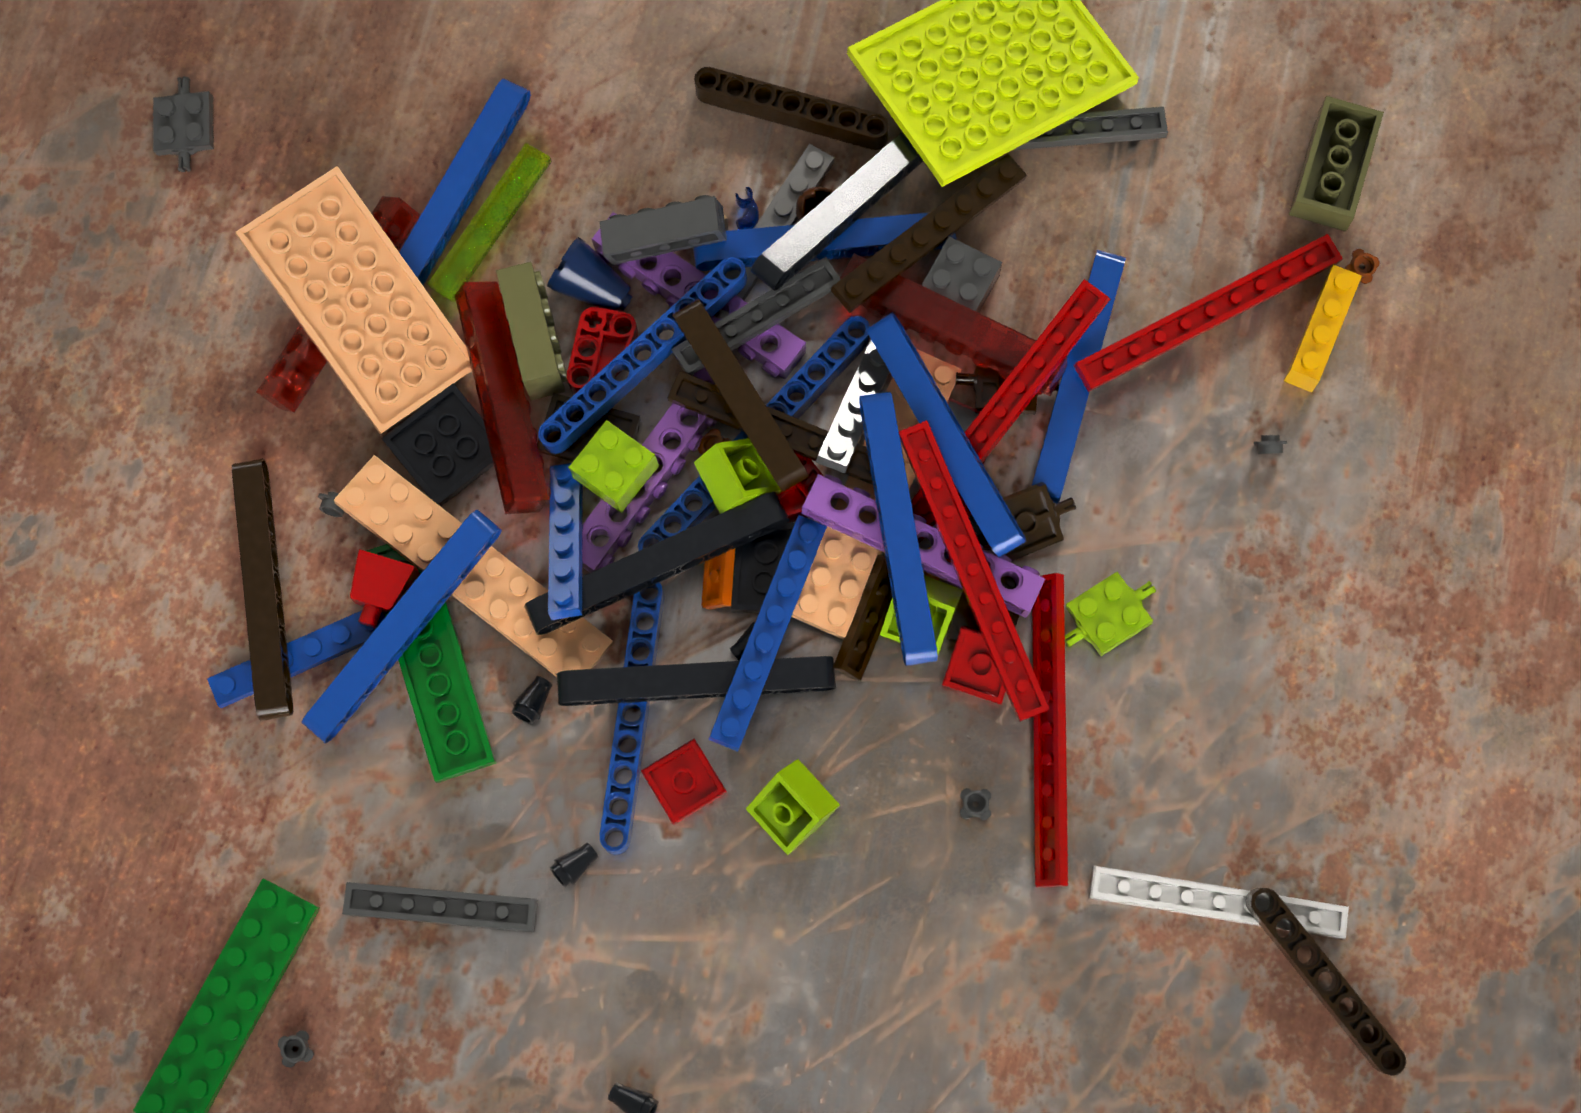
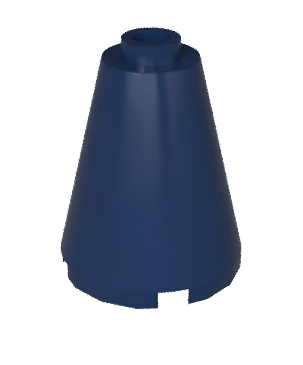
[547,237,633,311]

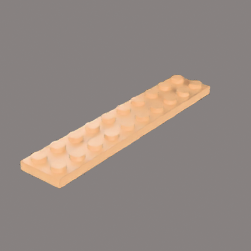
[791,349,962,640]
[334,455,613,677]

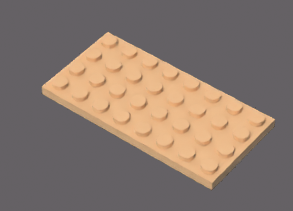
[235,166,480,434]

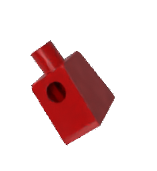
[350,549,421,628]

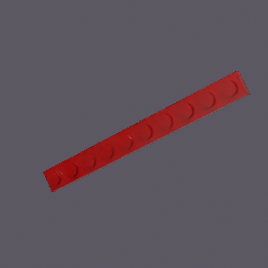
[1074,234,1343,392]
[911,279,1111,543]
[899,420,1050,722]
[1032,573,1068,888]

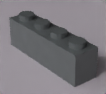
[599,195,727,265]

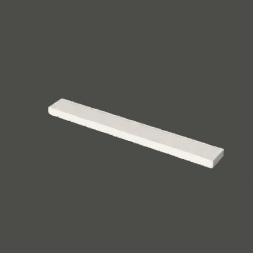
[1089,866,1349,939]

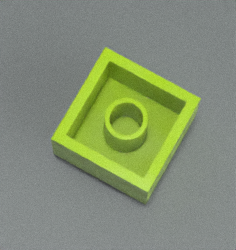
[568,420,659,513]

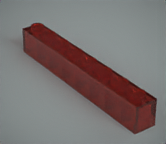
[840,254,1067,396]
[455,281,551,514]

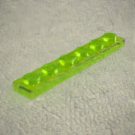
[427,143,552,302]

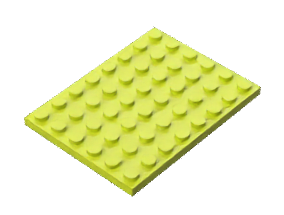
[847,0,1139,187]

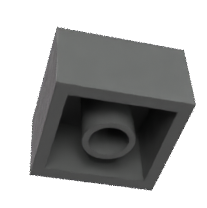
[920,236,1002,325]

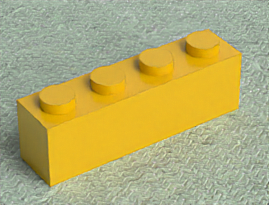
[1284,265,1362,393]

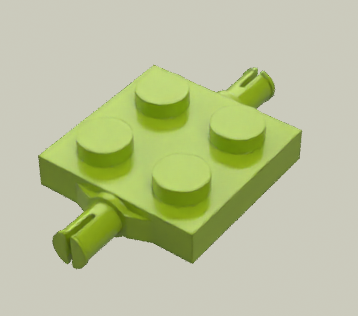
[1065,572,1156,656]

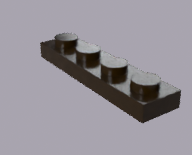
[833,555,892,681]

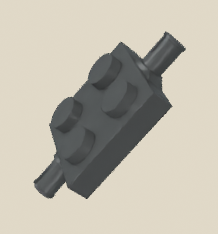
[153,76,214,172]

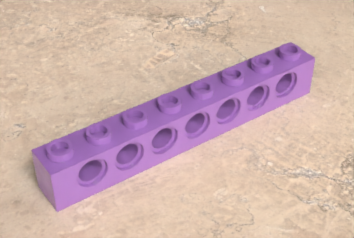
[592,212,806,380]
[582,368,717,573]
[801,474,1045,618]

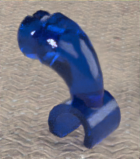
[735,187,759,230]

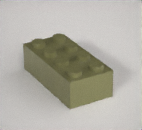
[1289,96,1384,232]
[496,262,568,401]

